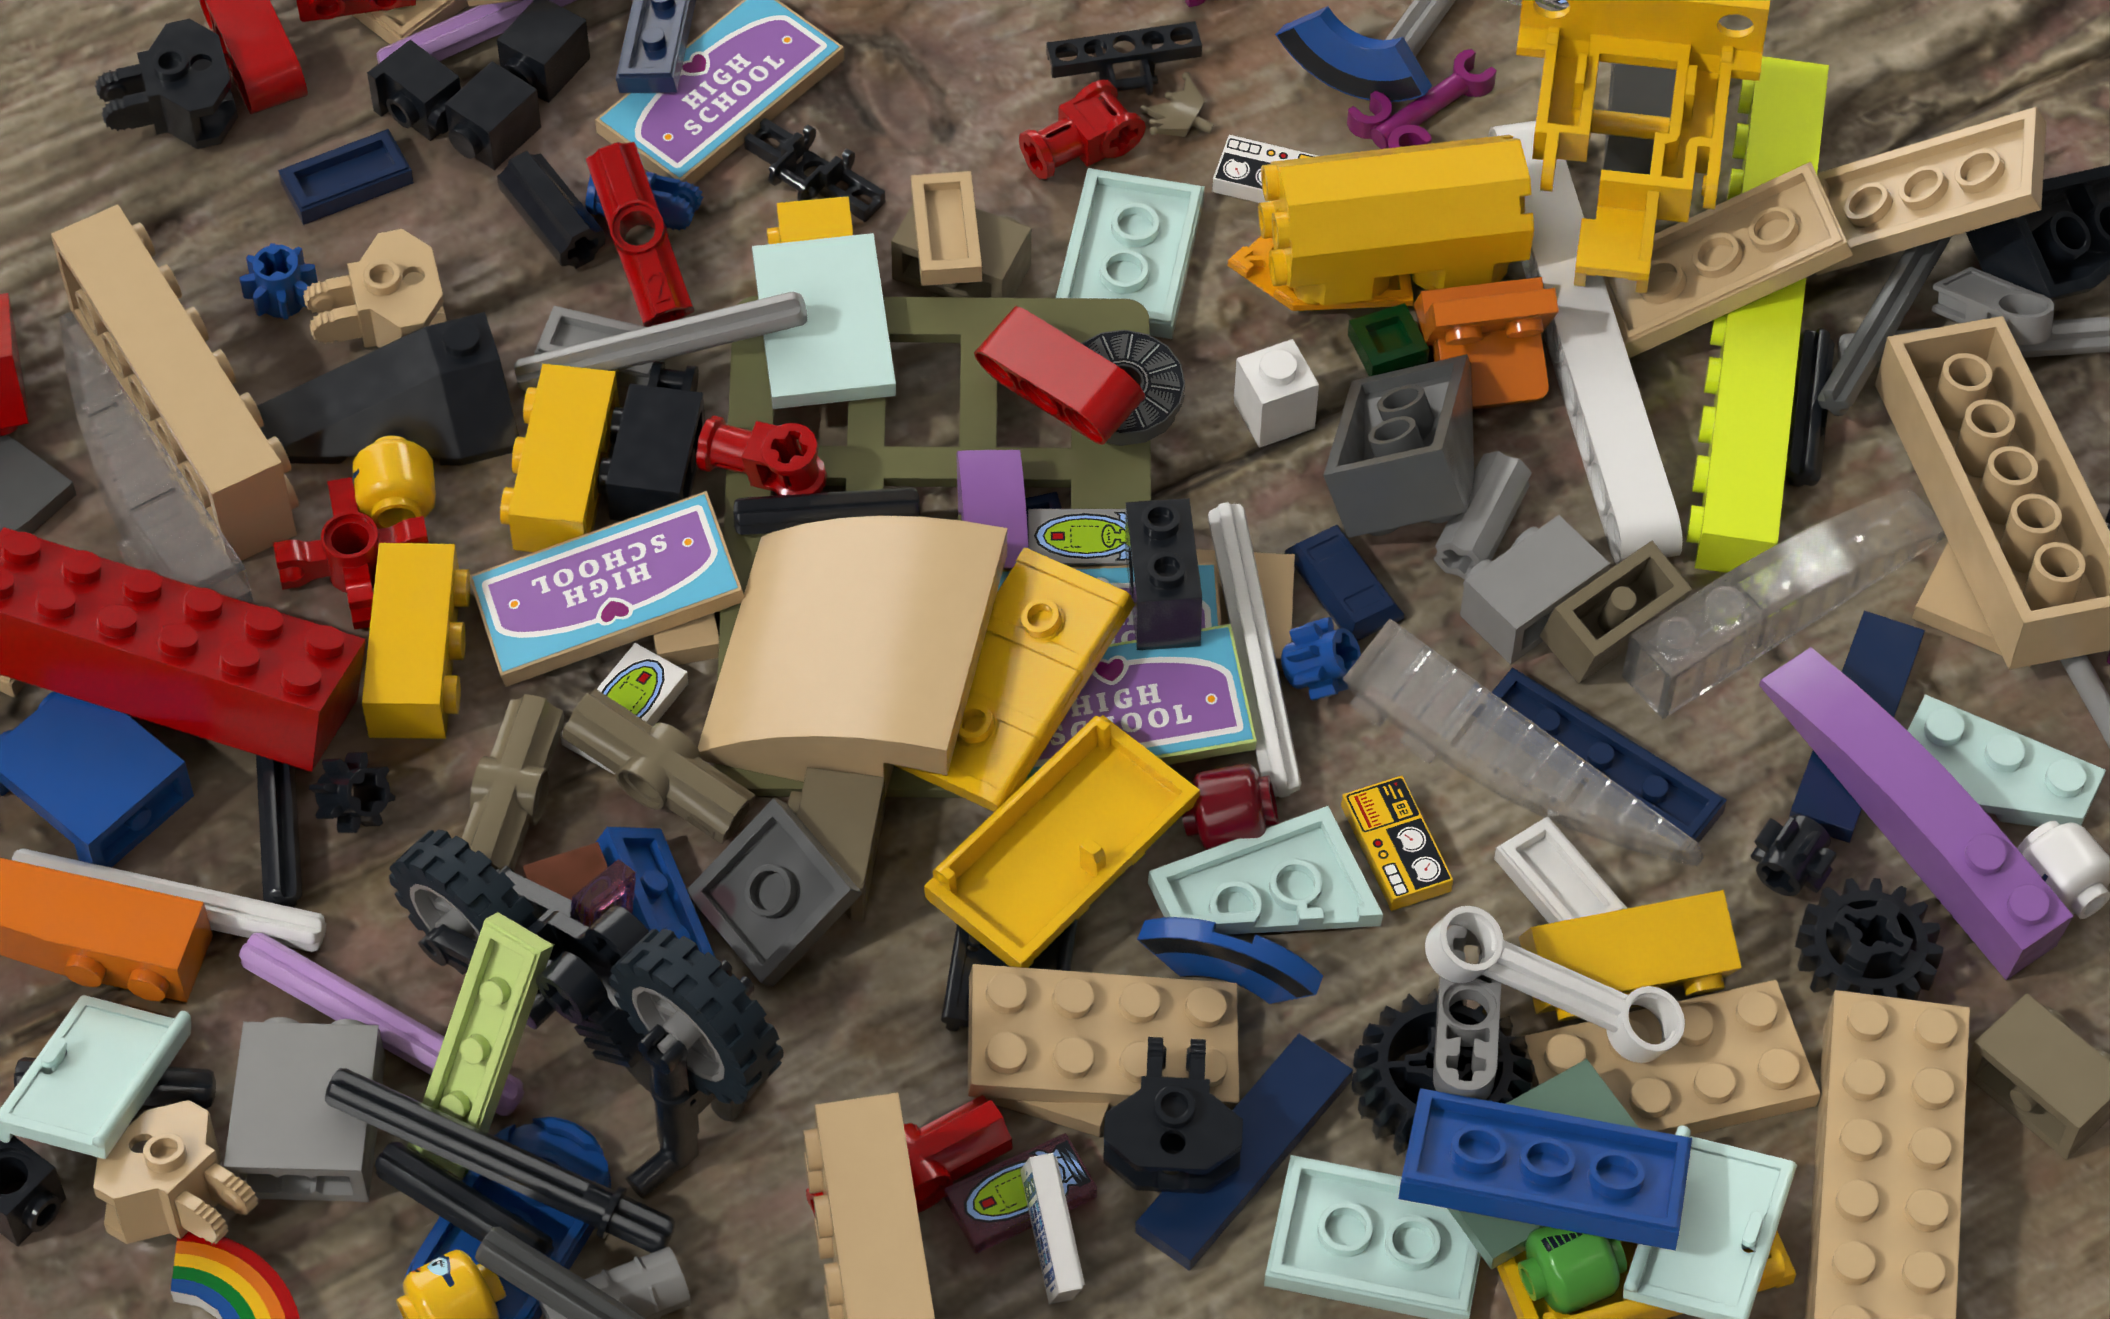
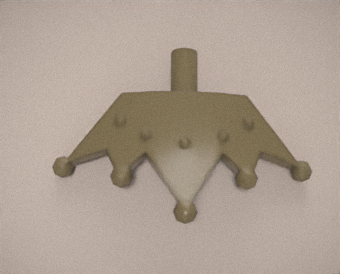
[1140,72,1214,137]

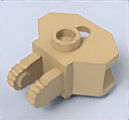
[303,229,447,348]
[93,1100,258,1244]

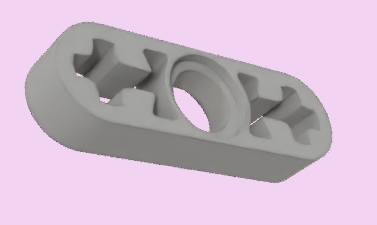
[1433,925,1501,1100]

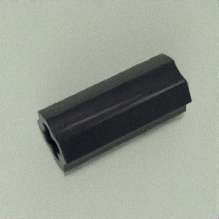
[497,151,606,269]

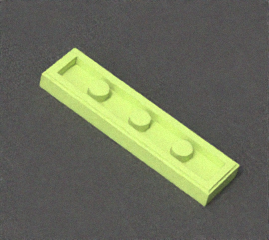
[407,912,554,1179]

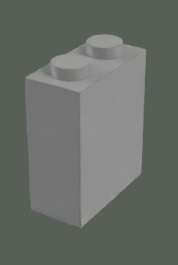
[224,1017,386,1202]

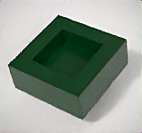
[1348,303,1429,377]

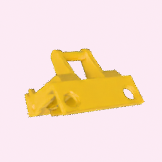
[1516,0,1770,293]

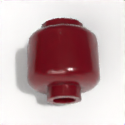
[1182,763,1279,850]

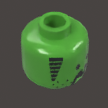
[1518,1226,1627,1314]

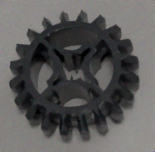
[1351,988,1535,1156]

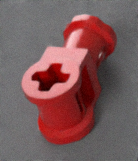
[1019,80,1146,180]
[696,415,827,496]

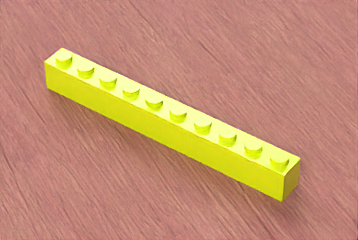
[1686,56,1829,579]

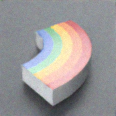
[171,1232,300,1319]

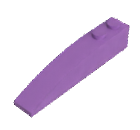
[1759,647,2074,980]

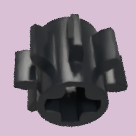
[309,752,396,833]
[1750,815,1837,896]

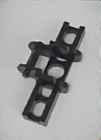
[1046,21,1202,96]
[744,118,886,222]

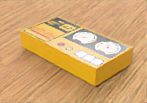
[1341,776,1453,911]

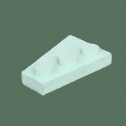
[1907,694,2106,827]
[1148,806,1383,935]

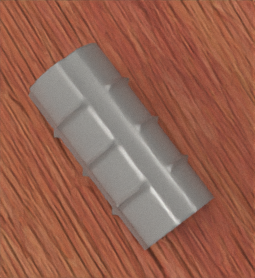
[539,1246,691,1319]

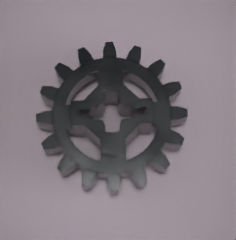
[1795,878,1944,1001]

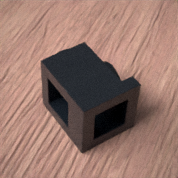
[367,40,461,141]

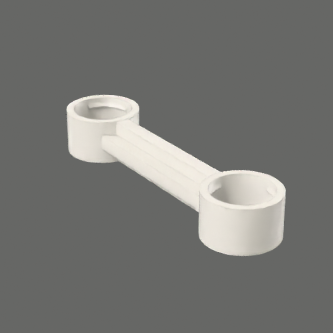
[1425,906,1685,1063]

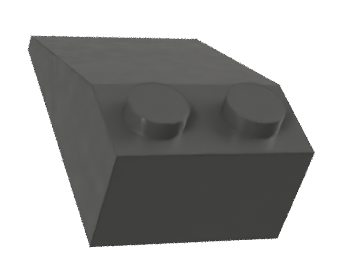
[1323,354,1474,538]

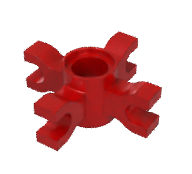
[273,477,429,630]

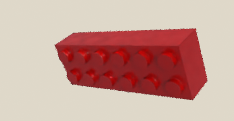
[0,527,366,772]

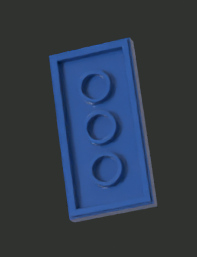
[1398,1088,1692,1251]

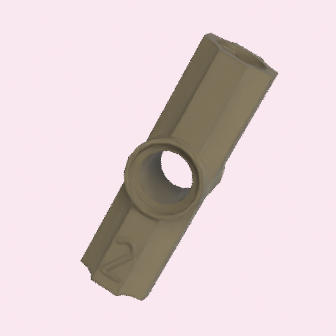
[562,688,755,844]
[462,694,565,871]

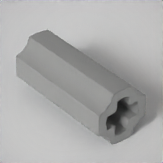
[1434,451,1532,580]

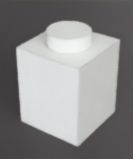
[1234,339,1319,448]

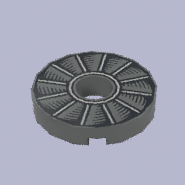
[1081,330,1185,446]

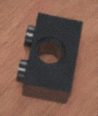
[1125,498,1202,650]

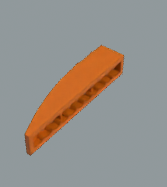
[0,858,213,1003]

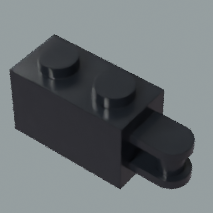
[598,361,705,521]

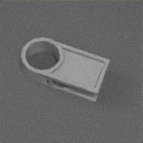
[1932,267,2054,345]

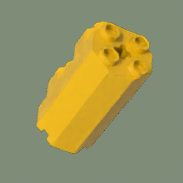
[1258,135,1534,306]

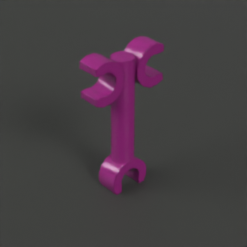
[1347,49,1497,149]

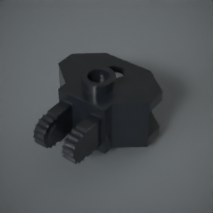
[95,18,238,149]
[1103,1037,1243,1194]

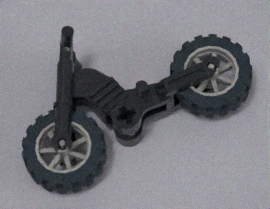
[389,829,784,1199]

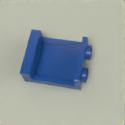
[0,691,194,868]

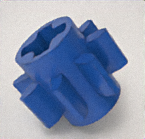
[239,243,318,320]
[1281,617,1361,701]

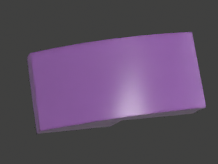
[956,450,1029,570]

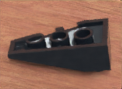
[1966,165,2110,301]
[257,312,519,466]

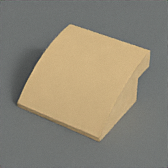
[698,516,1007,796]

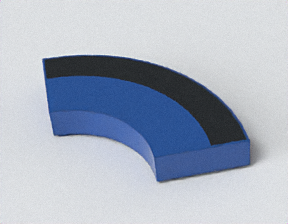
[1275,6,1432,102]
[1137,917,1323,1004]

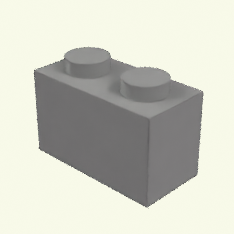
[1460,515,1610,665]

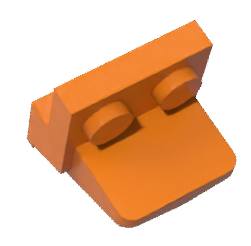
[1414,277,1559,409]

